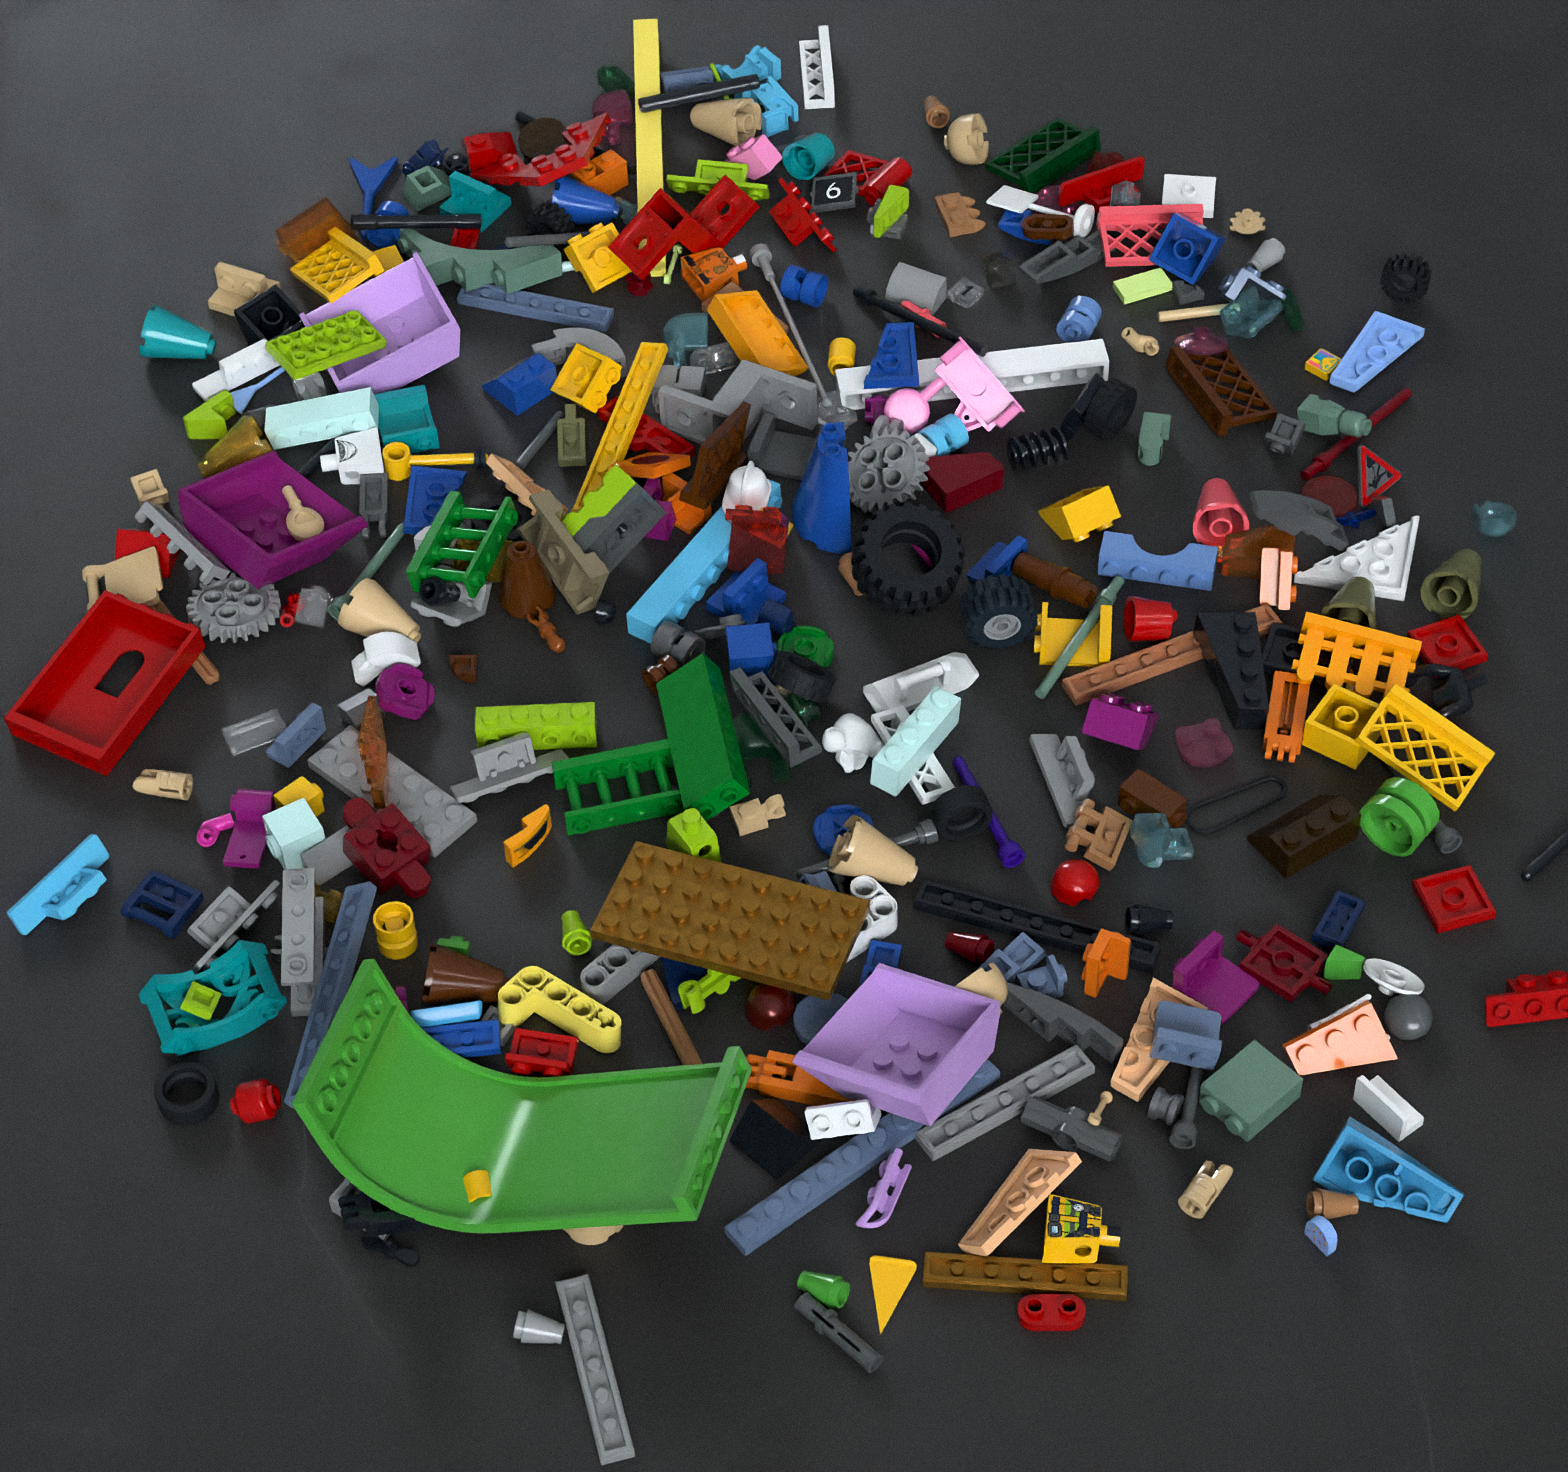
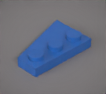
[864,322,919,389]
[403,465,467,535]

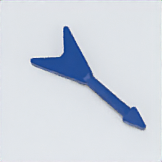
[349,156,398,240]

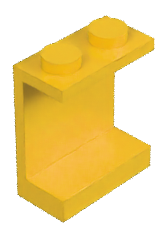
[1034,602,1112,667]

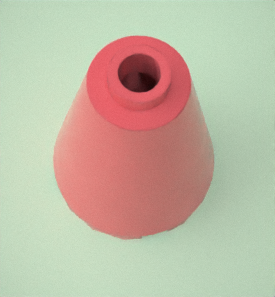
[1192,478,1250,551]

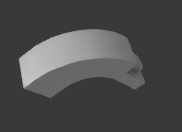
[531,327,627,378]

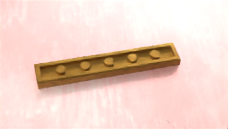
[923,1252,1128,1301]

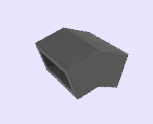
[337,688,387,731]

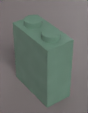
[1199,1039,1303,1142]

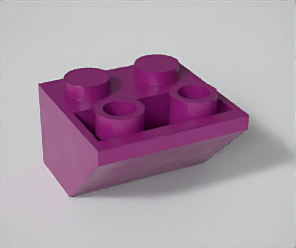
[1082,693,1160,750]

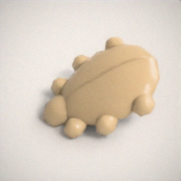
[1229,208,1266,235]

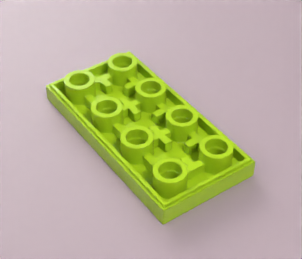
[265,310,387,380]

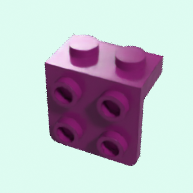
[1172,930,1259,1024]

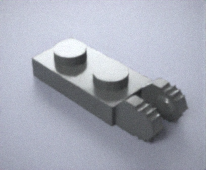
[359,473,389,539]

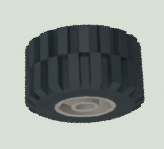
[960,574,1038,650]

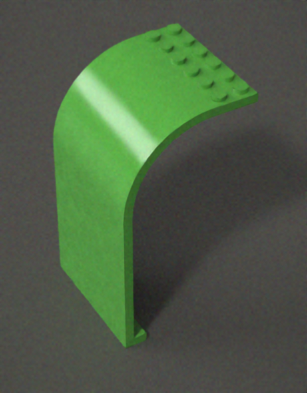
[292,959,752,1234]

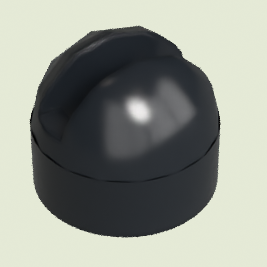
[594,599,616,624]

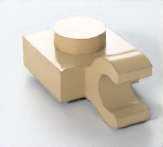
[730,794,786,836]

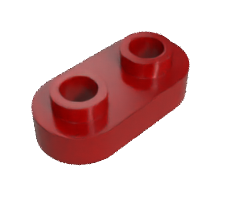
[1017,1294,1086,1331]

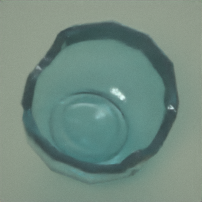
[1473,500,1517,537]

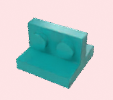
[439,171,512,234]

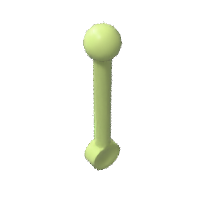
[664,244,683,284]

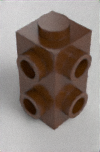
[1118,769,1187,836]

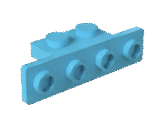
[7,834,110,935]

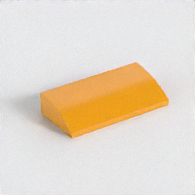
[707,290,808,376]

